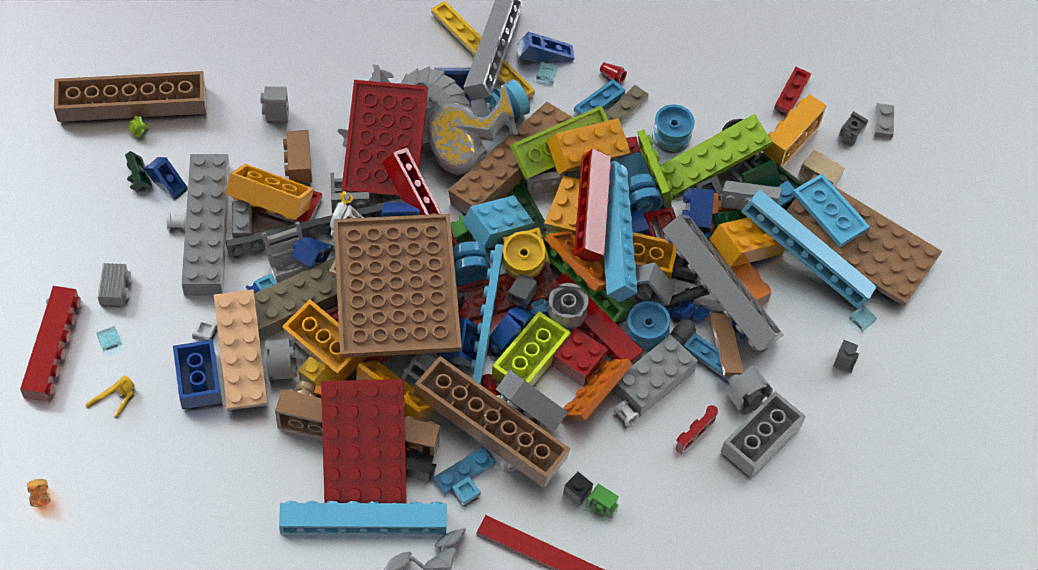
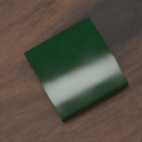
[742,160,780,187]

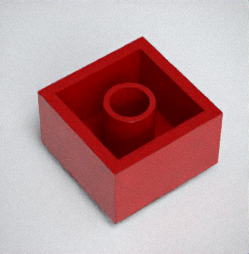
[552,328,608,387]

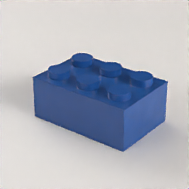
[173,339,222,409]

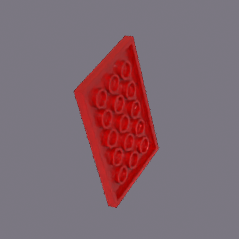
[341,80,429,196]
[321,379,407,504]

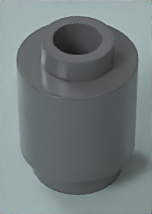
[670,319,696,346]

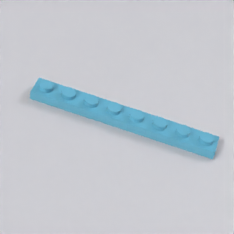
[471,244,504,385]

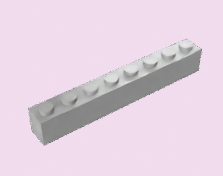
[464,0,523,101]

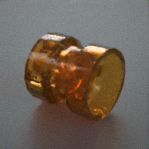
[26,479,51,507]

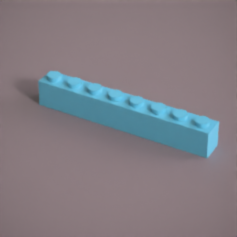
[604,161,637,302]
[741,189,877,309]
[279,501,447,535]

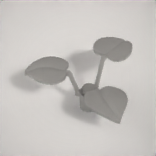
[383,528,466,570]

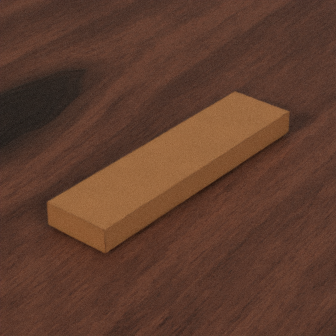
[710,313,744,377]

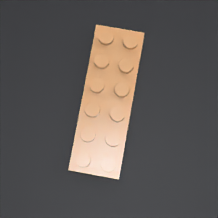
[214,289,268,410]

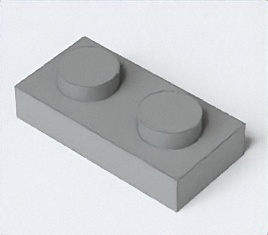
[874,103,894,138]

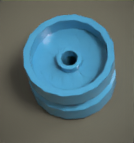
[652,104,695,152]
[628,174,664,214]
[453,242,490,287]
[627,301,670,351]

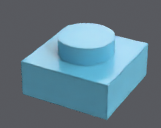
[254,274,276,291]
[452,477,481,506]

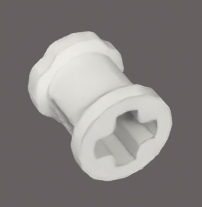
[166,213,186,230]
[613,400,639,427]

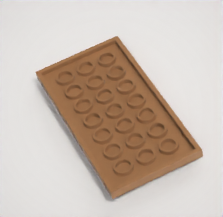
[786,174,942,307]

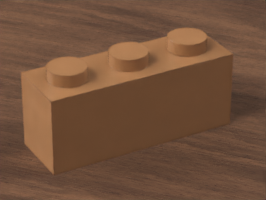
[283,130,312,183]

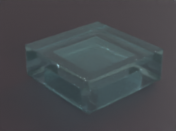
[536,62,558,83]
[849,305,877,331]
[96,326,122,352]

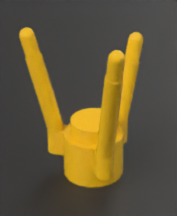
[85,375,135,417]

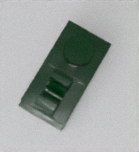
[125,151,152,191]
[712,210,745,229]

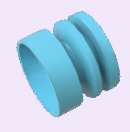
[484,79,530,126]

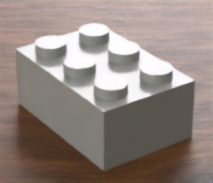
[496,370,568,432]

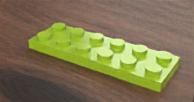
[510,106,609,180]
[660,114,773,198]

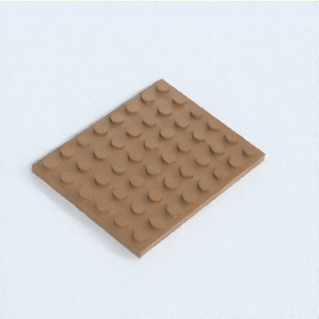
[334,214,462,358]

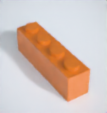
[712,243,772,305]

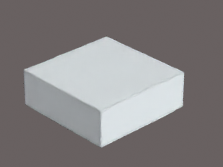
[192,318,218,341]

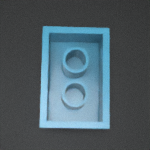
[462,195,534,248]

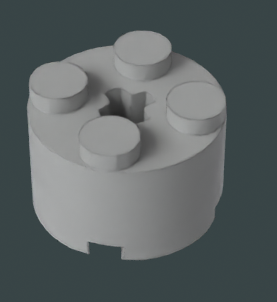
[548,283,588,329]
[265,338,297,380]
[726,366,773,413]

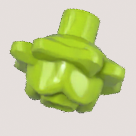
[128,116,148,138]

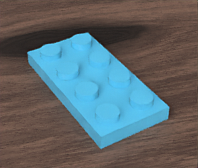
[792,174,870,247]

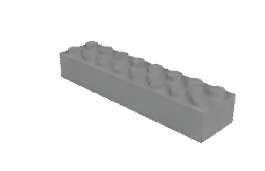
[182,154,230,296]
[662,215,784,351]

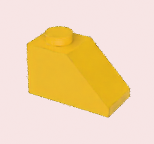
[298,356,338,387]

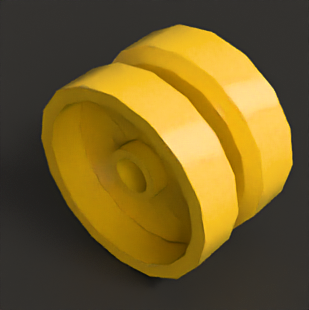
[502,231,546,279]

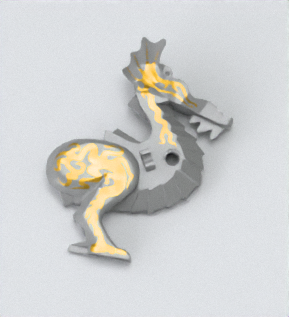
[338,64,518,175]

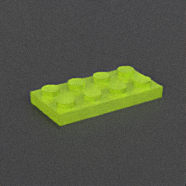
[637,129,673,209]

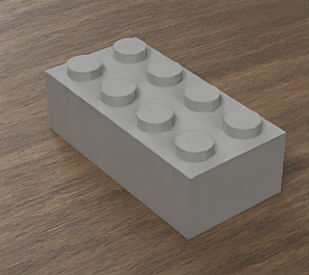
[612,335,698,418]
[721,391,806,478]

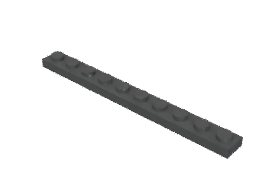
[226,199,403,257]

